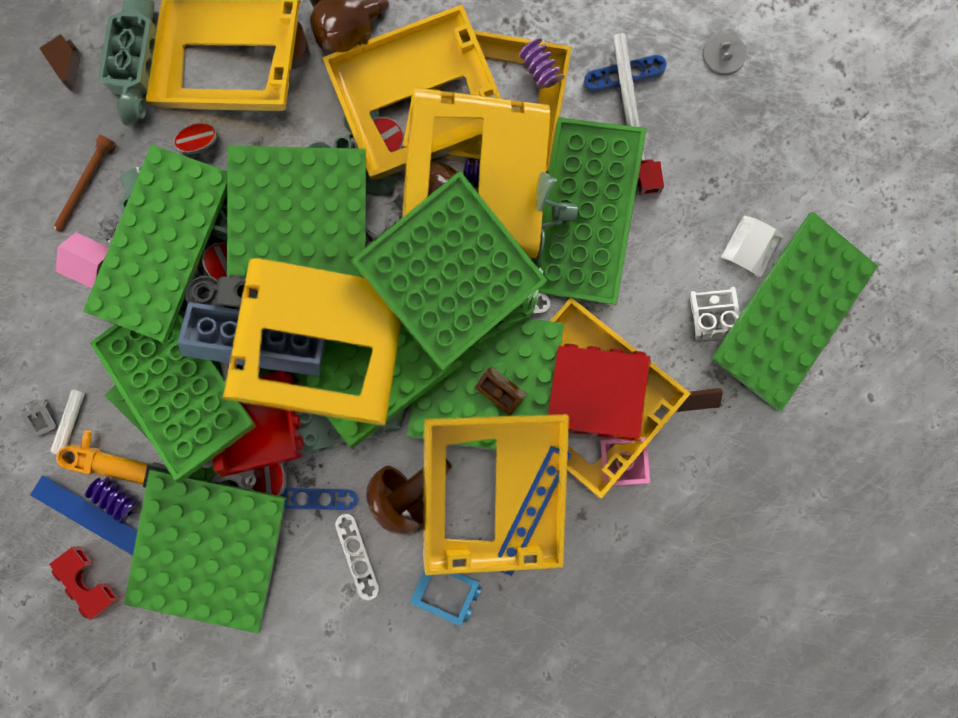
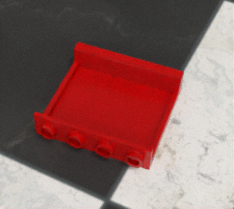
[548,343,651,442]
[213,371,305,477]

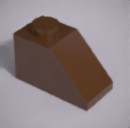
[39,34,80,90]

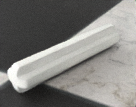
[51,390,84,455]

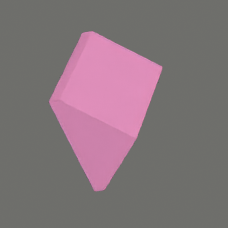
[55,232,109,288]
[600,437,650,486]

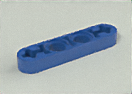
[584,55,667,93]
[282,488,358,510]

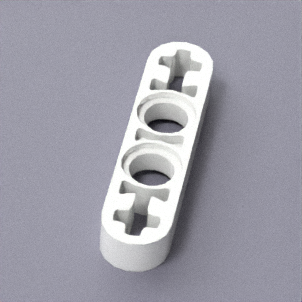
[335,514,380,600]

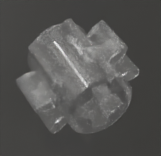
[97,214,120,242]

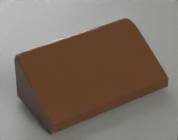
[474,367,527,416]
[676,388,723,412]

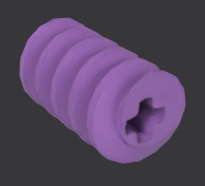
[520,38,564,89]

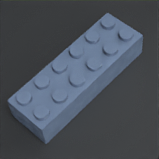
[178,302,327,376]

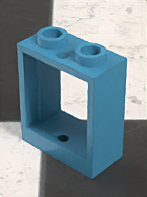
[410,571,482,626]

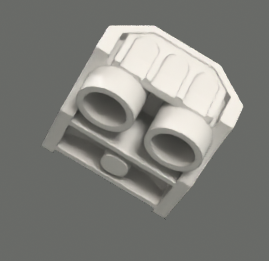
[720,216,784,278]
[690,287,740,342]

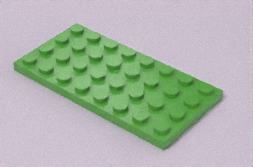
[538,117,647,305]
[83,145,227,343]
[711,212,878,411]
[90,312,256,483]

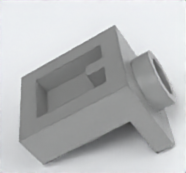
[20,399,56,438]

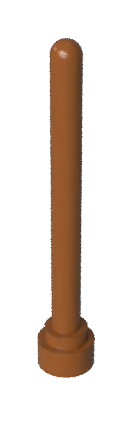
[54,134,116,231]

